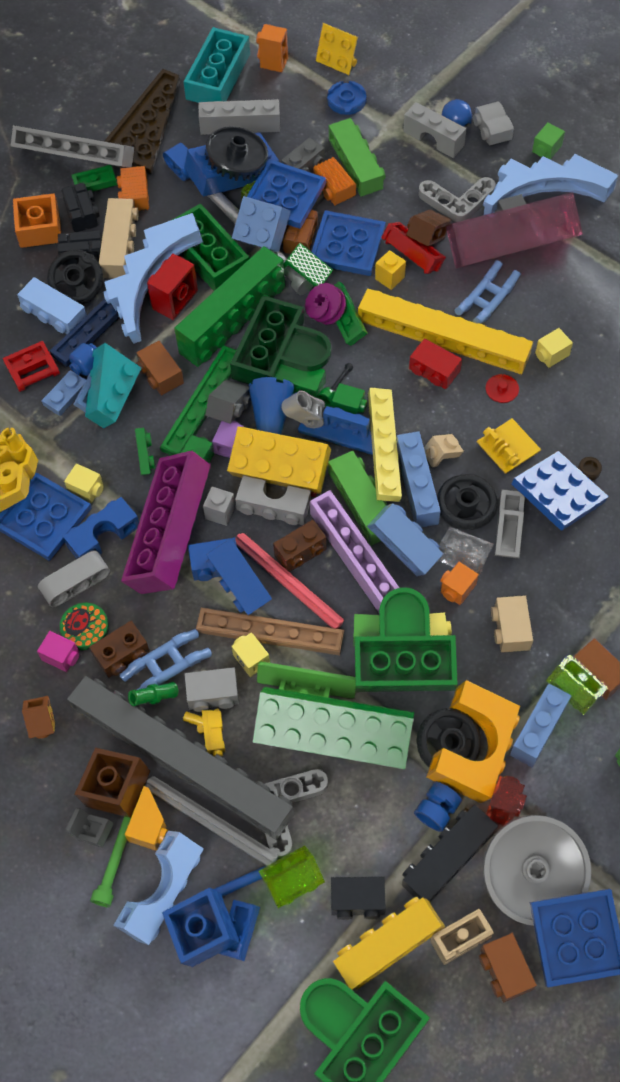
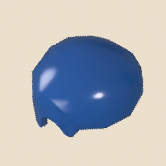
[442,99,472,127]

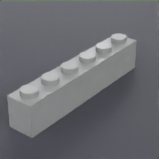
[11,125,134,167]

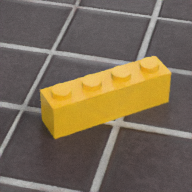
[333,897,445,991]

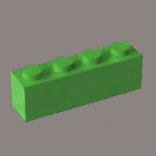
[329,118,386,196]
[328,451,387,546]

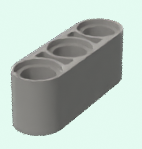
[38,551,110,607]

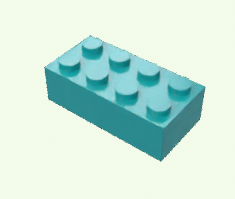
[184,27,250,103]

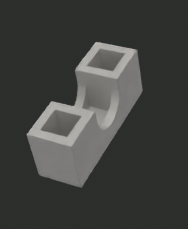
[403,102,466,158]
[235,475,311,525]

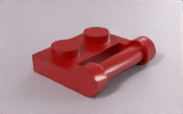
[2,341,60,392]

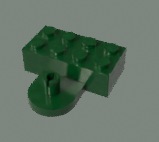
[230,295,331,384]

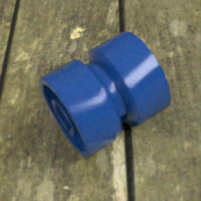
[414,782,462,832]

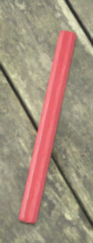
[235,533,344,629]

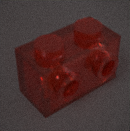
[486,776,527,826]

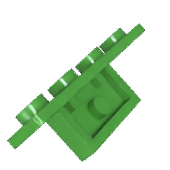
[257,661,355,699]

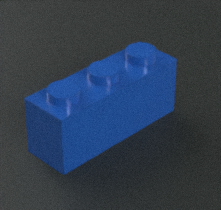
[205,538,272,615]

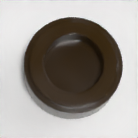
[578,457,602,481]

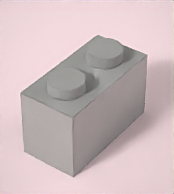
[185,667,239,712]

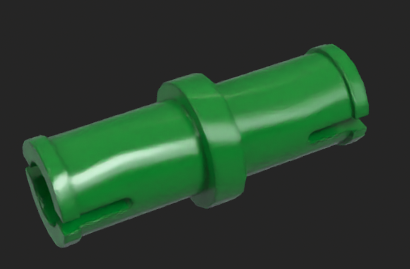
[128,682,179,706]

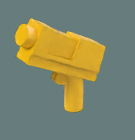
[183,709,226,757]

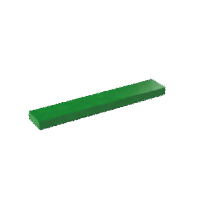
[160,345,236,455]

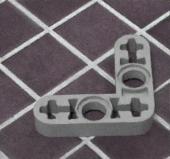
[418,177,496,223]
[265,769,328,859]

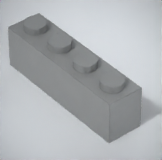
[199,99,280,135]

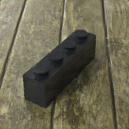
[402,804,498,903]

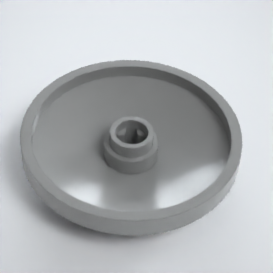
[482,815,591,926]

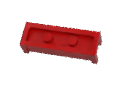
[381,222,446,274]

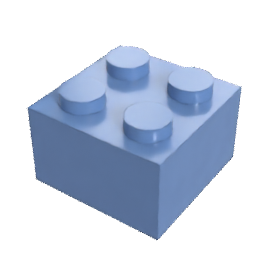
[232,196,291,253]

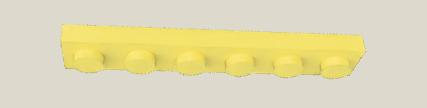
[368,388,402,502]

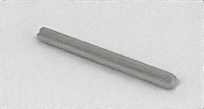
[145,776,278,867]

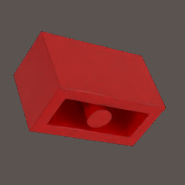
[409,338,462,389]

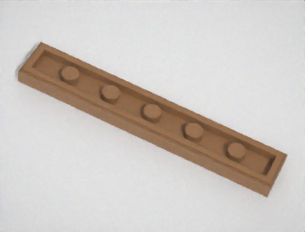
[196,607,344,655]

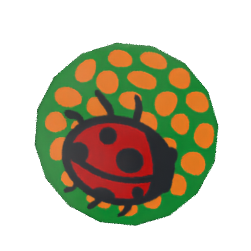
[60,602,109,650]

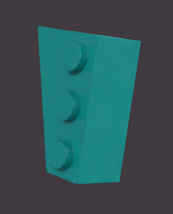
[85,343,141,429]

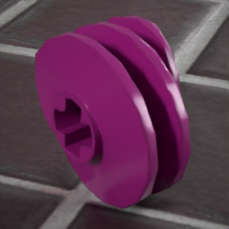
[305,283,346,325]

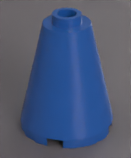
[249,377,294,435]

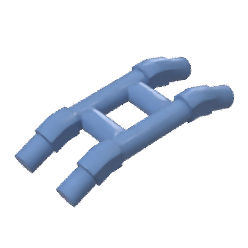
[455,260,521,324]
[120,629,212,690]

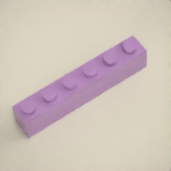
[310,490,399,612]

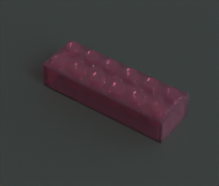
[446,192,583,269]

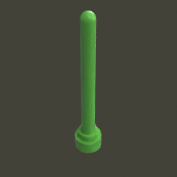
[90,809,135,908]

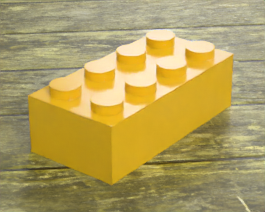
[227,426,331,494]

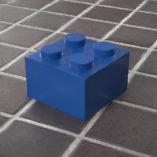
[162,888,240,967]

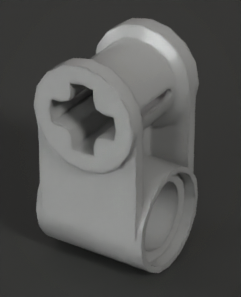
[282,391,325,428]

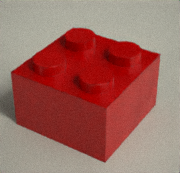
[147,253,198,320]

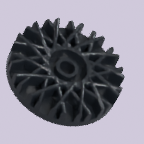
[205,126,268,181]

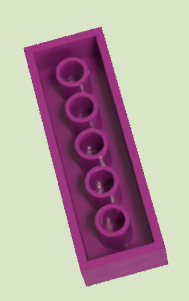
[121,451,210,594]

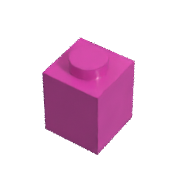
[37,631,79,672]

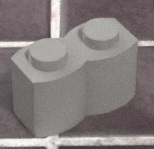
[473,101,514,145]

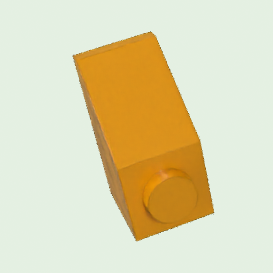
[125,786,168,851]

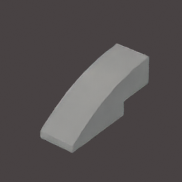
[495,490,525,559]

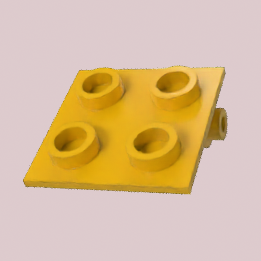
[315,23,358,75]
[477,418,541,474]

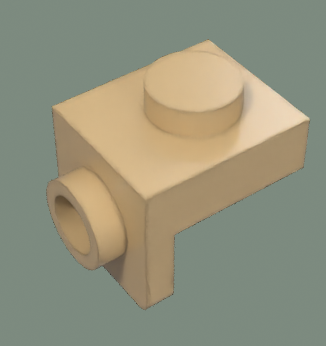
[424,434,464,467]

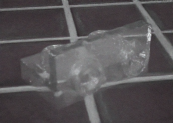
[438,527,494,577]

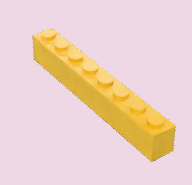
[358,288,533,375]

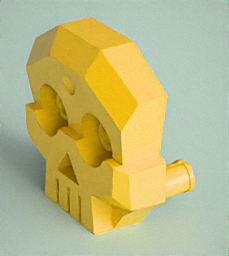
[0,427,38,512]

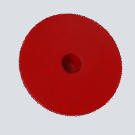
[486,374,519,403]

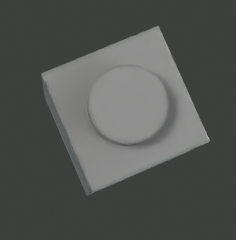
[203,487,235,526]

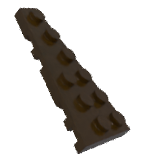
[104,69,180,175]

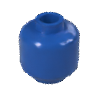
[69,343,97,376]

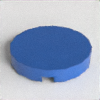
[327,81,366,115]

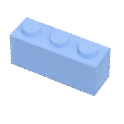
[17,277,87,334]

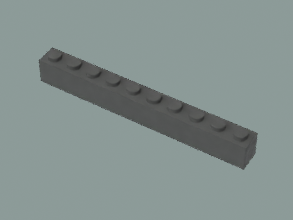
[67,676,294,840]

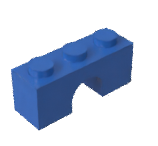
[63,497,139,559]

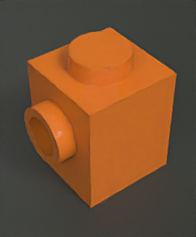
[440,562,479,605]

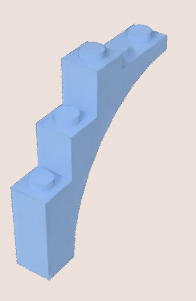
[483,154,618,219]
[103,213,203,344]

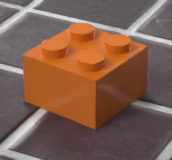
[13,193,61,248]

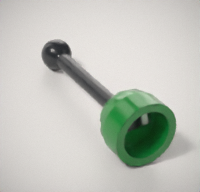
[317,363,353,407]

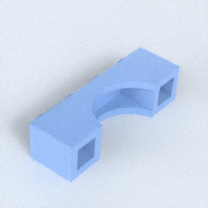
[113,831,203,945]

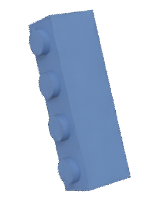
[396,431,440,527]

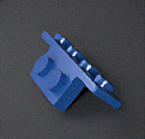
[298,406,373,455]

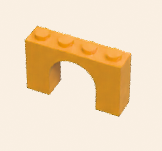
[426,680,520,803]

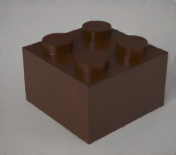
[75,748,150,818]

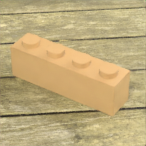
[99,198,139,279]

